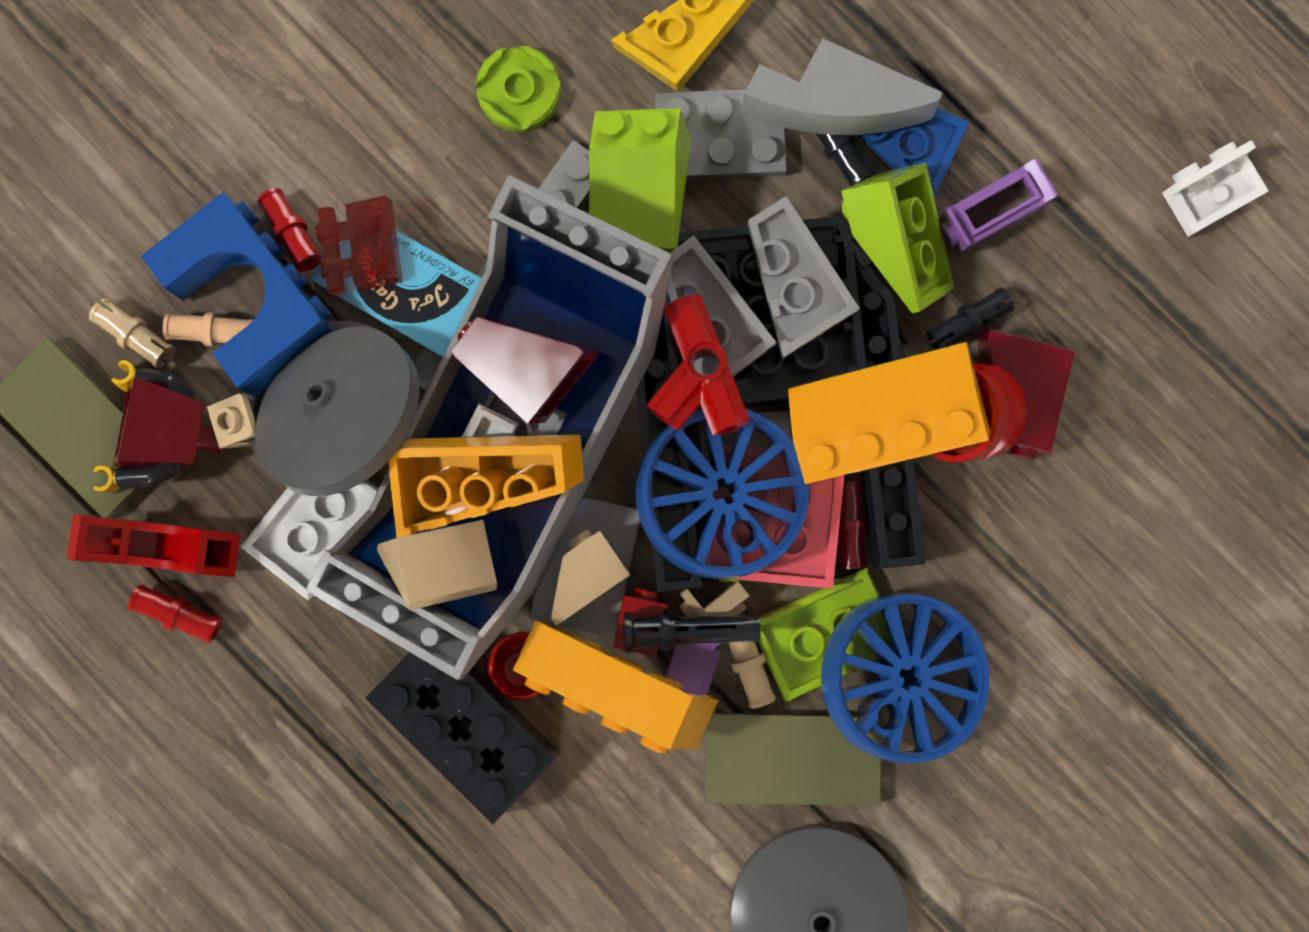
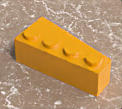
[388,435,584,538]
[513,620,718,754]

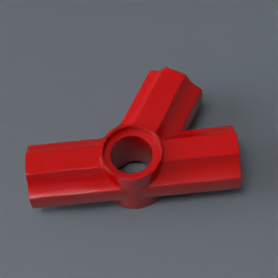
[647,294,750,437]

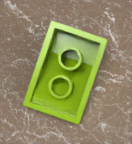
[589,108,691,253]
[841,162,955,313]

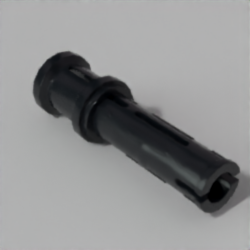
[622,611,760,653]

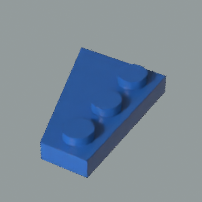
[857,108,969,197]

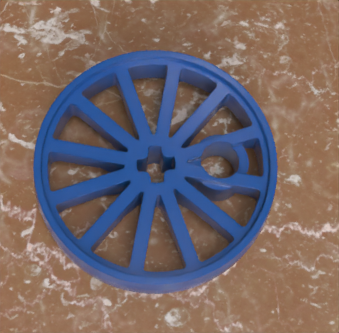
[636,409,809,579]
[821,593,989,763]

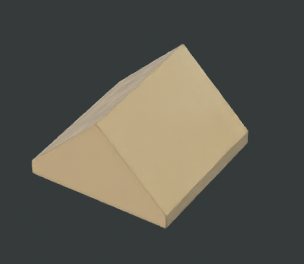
[377,520,497,610]

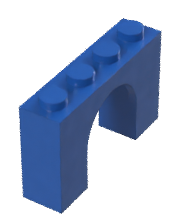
[141,192,334,397]

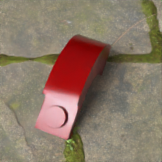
[66,514,241,577]

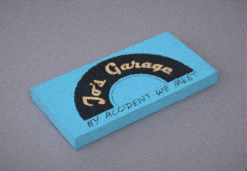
[309,207,482,358]

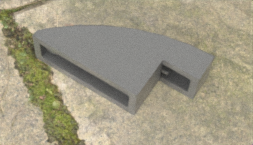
[742,38,943,135]

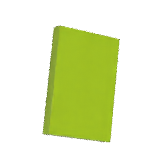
[758,568,890,702]

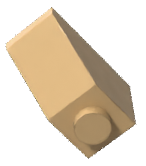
[551,528,631,626]

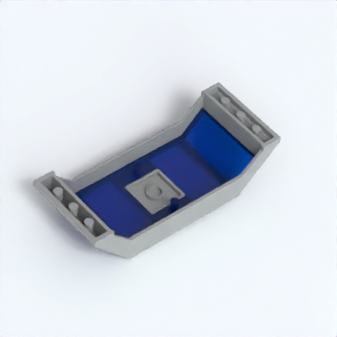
[305,175,674,680]

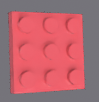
[705,444,844,589]

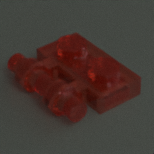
[315,195,403,295]

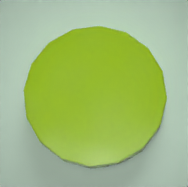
[476,46,561,132]

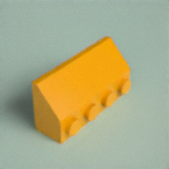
[788,342,990,484]

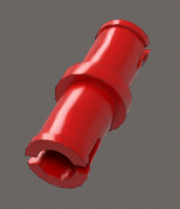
[257,188,322,272]
[127,584,223,644]

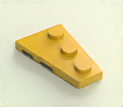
[611,0,754,92]

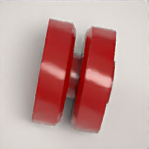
[931,363,1027,463]

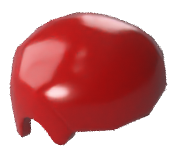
[488,631,541,701]

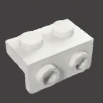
[1162,140,1268,237]

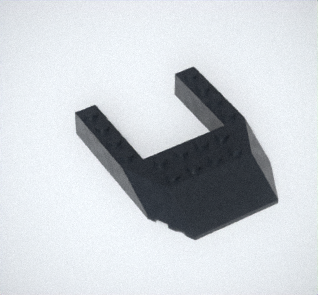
[630,216,926,592]

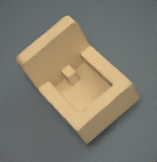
[207,394,256,449]
[679,581,749,617]

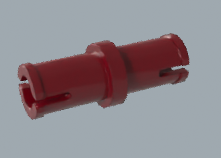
[838,481,867,569]

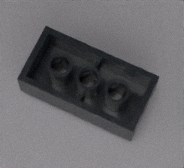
[365,652,560,825]

